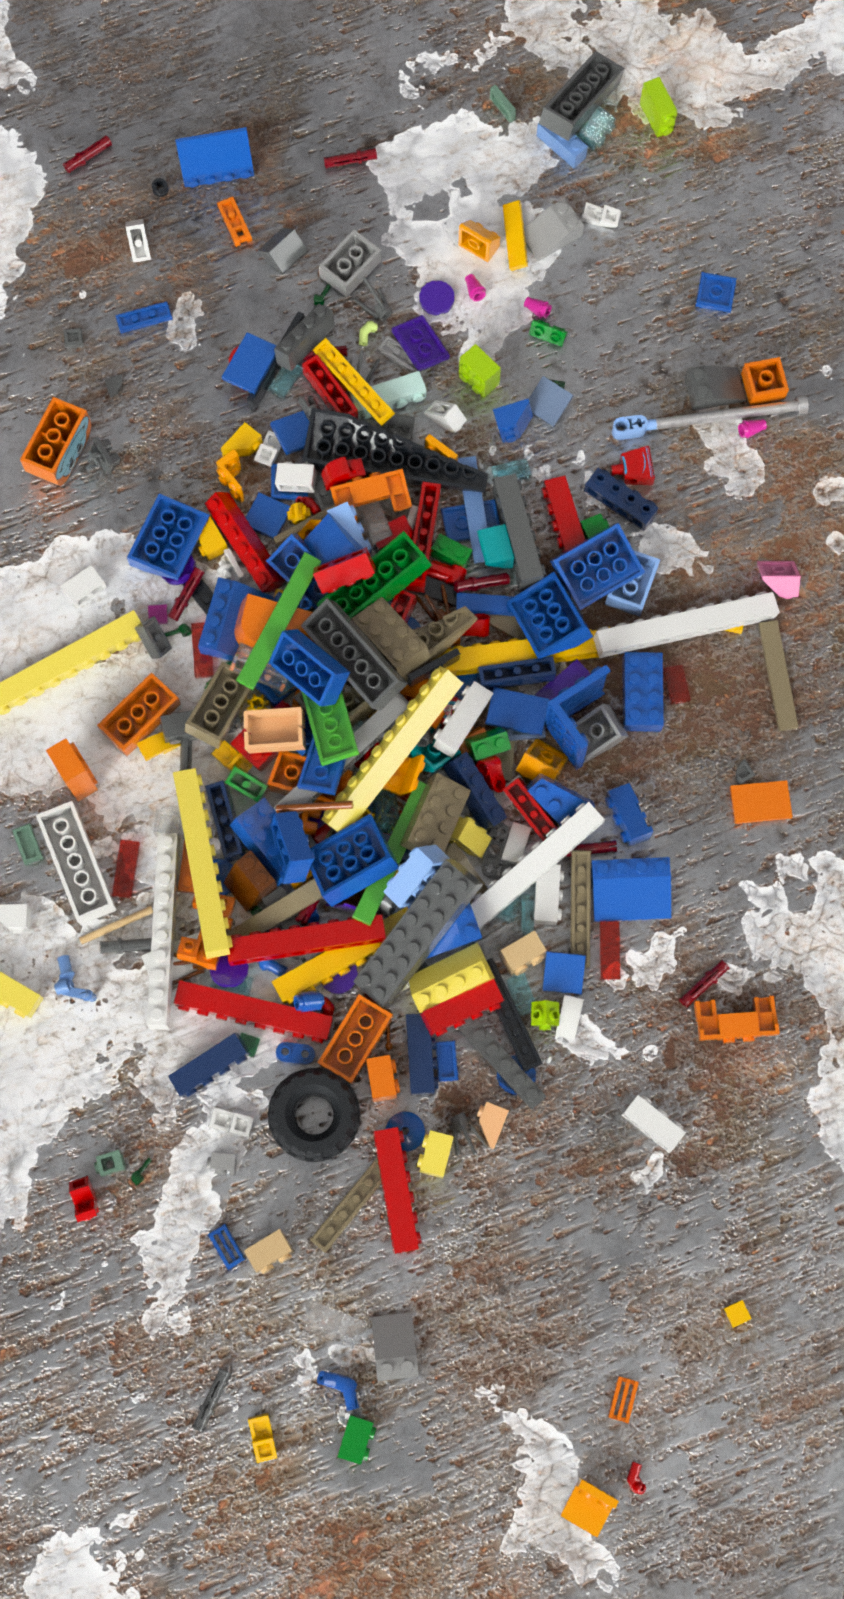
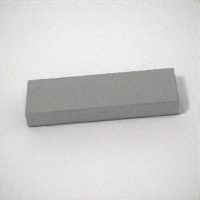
[377,335,431,378]

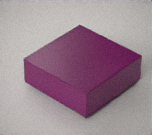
[148,604,168,625]

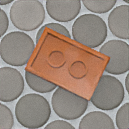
[729,780,793,824]

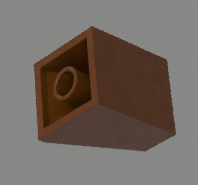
[223,851,278,913]

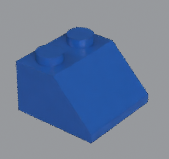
[493,399,533,443]

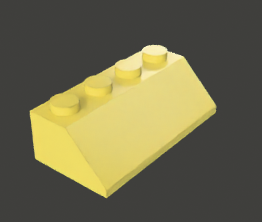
[409,942,494,1013]

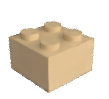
[499,930,547,976]
[244,1229,294,1274]

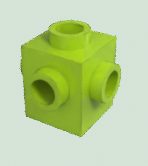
[531,1000,560,1031]

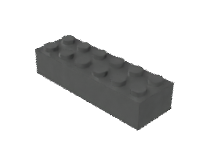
[539,51,625,141]
[492,473,546,593]
[301,599,408,711]

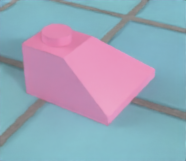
[757,561,801,599]

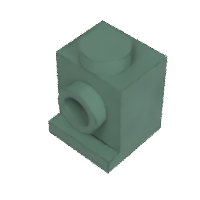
[94,1150,127,1177]

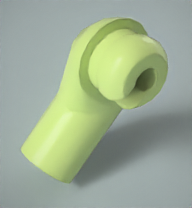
[359,321,378,346]

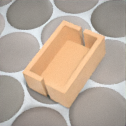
[244,707,306,754]

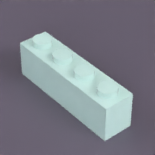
[350,371,427,420]

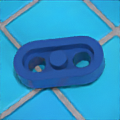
[276,1042,315,1065]

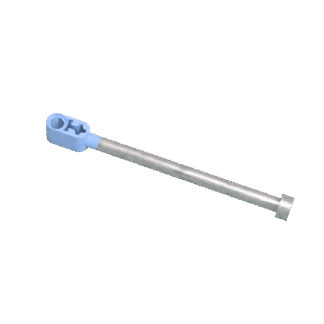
[612,395,808,440]

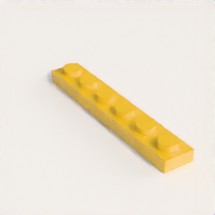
[313,338,395,426]

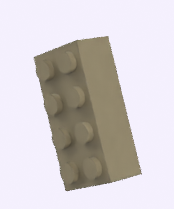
[352,597,431,678]
[184,661,253,749]
[400,772,471,852]

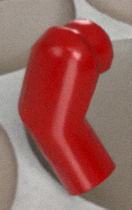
[295,496,322,515]
[322,996,335,1016]
[627,1461,646,1494]

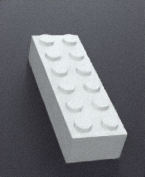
[36,801,117,925]

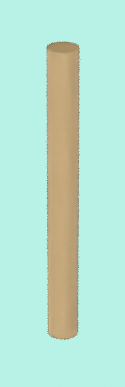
[79,906,153,945]

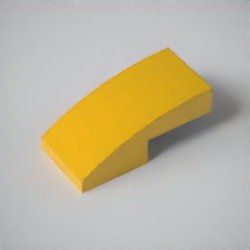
[136,732,181,761]
[211,740,253,772]
[248,1413,277,1463]

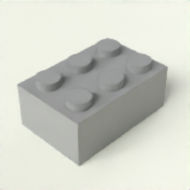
[319,230,381,298]

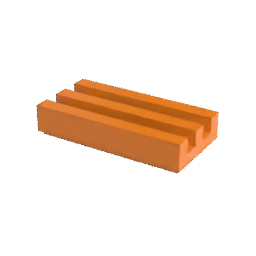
[608,1376,639,1423]

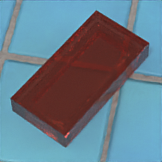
[663,665,691,705]

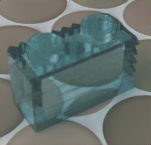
[577,106,616,150]
[372,789,399,834]

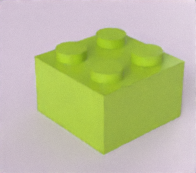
[459,344,501,398]

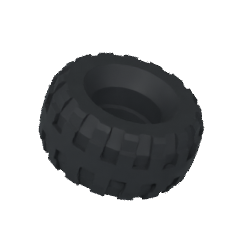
[268,1068,361,1162]

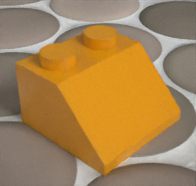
[458,220,500,262]
[516,739,568,780]

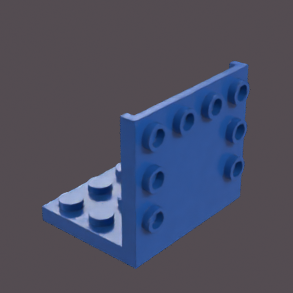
[544,665,611,770]

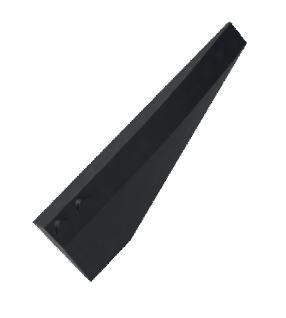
[302,408,488,493]

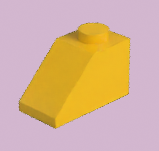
[221,422,263,457]
[198,516,228,561]

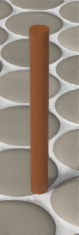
[276,801,354,813]

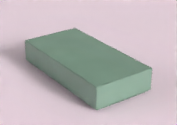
[490,84,516,123]
[12,823,44,866]

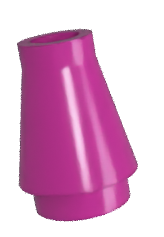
[465,274,486,302]
[524,297,552,319]
[738,419,767,438]

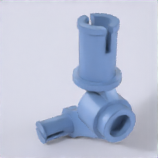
[54,955,97,1002]

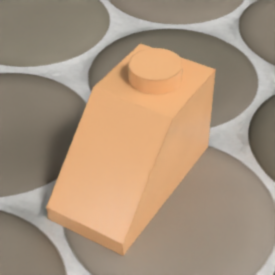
[477,1102,509,1150]

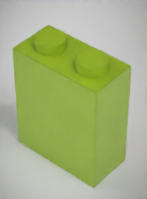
[639,77,677,137]

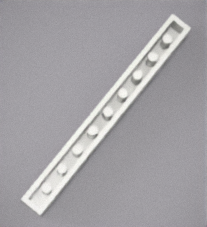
[593,591,780,658]
[456,802,605,949]
[146,833,180,1030]

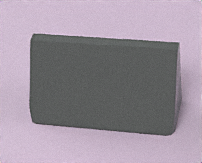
[135,616,172,659]

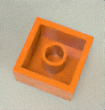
[741,357,789,406]
[366,1055,400,1102]

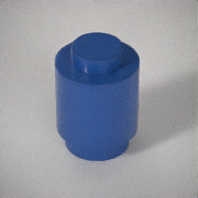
[294,990,324,1012]

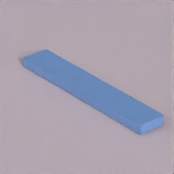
[458,456,487,563]

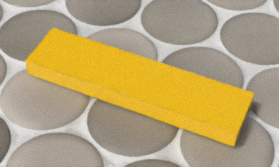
[503,200,528,271]

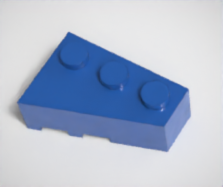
[526,773,595,826]
[605,783,654,847]
[271,811,314,884]

